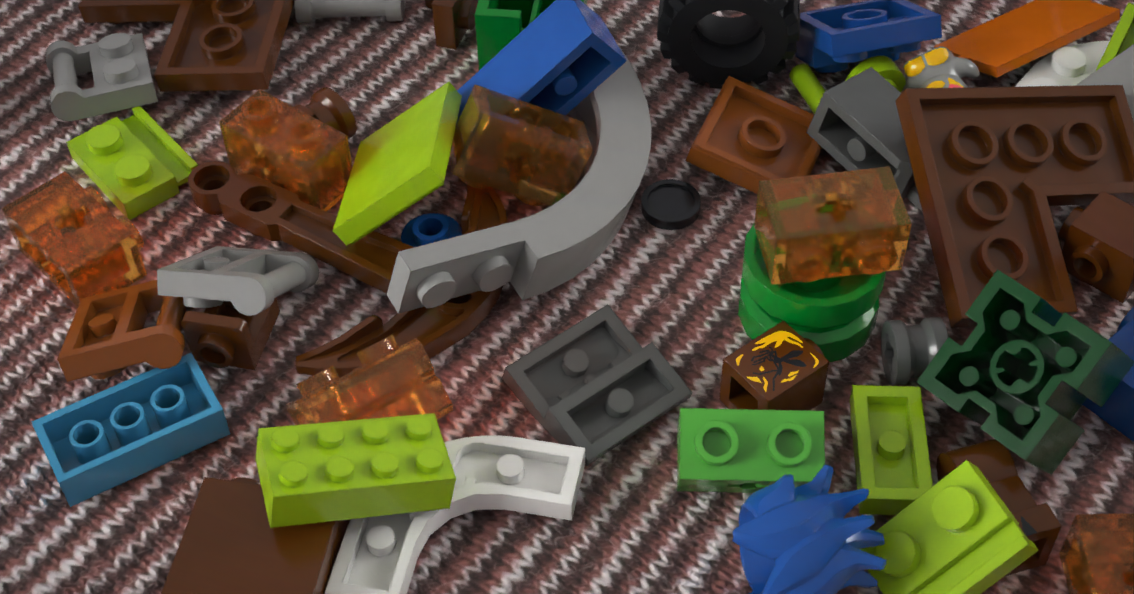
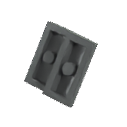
[502,304,693,466]

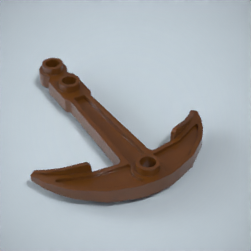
[188,161,507,378]

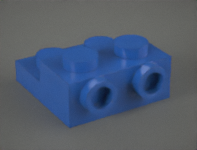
[795,0,942,73]

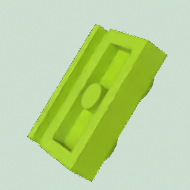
[66,106,198,221]
[860,460,1039,594]

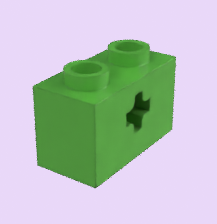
[677,408,825,493]

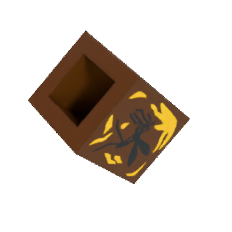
[719,320,829,411]

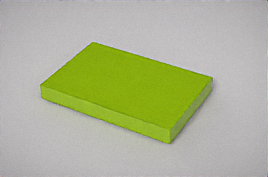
[332,82,462,246]

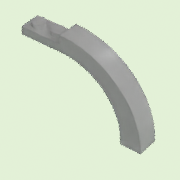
[387,42,652,314]

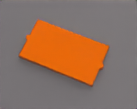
[934,0,1120,78]

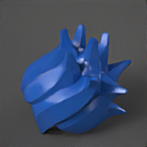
[733,465,887,594]

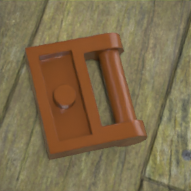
[57,280,194,382]

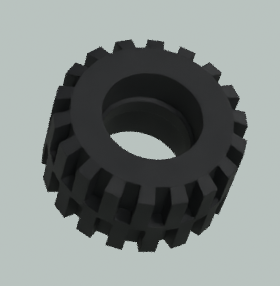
[657,0,800,89]

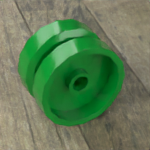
[738,200,887,362]

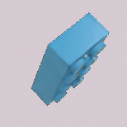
[31,353,230,507]

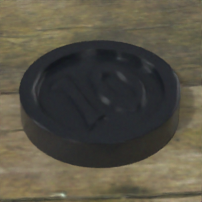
[641,179,701,230]

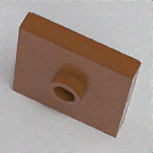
[685,76,822,205]

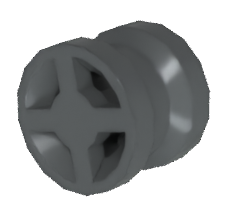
[881,317,948,386]

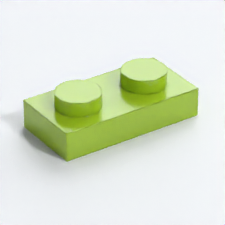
[849,385,933,515]

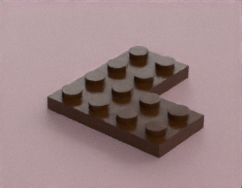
[78,0,295,92]
[895,85,1134,328]

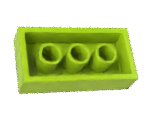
[255,413,456,528]

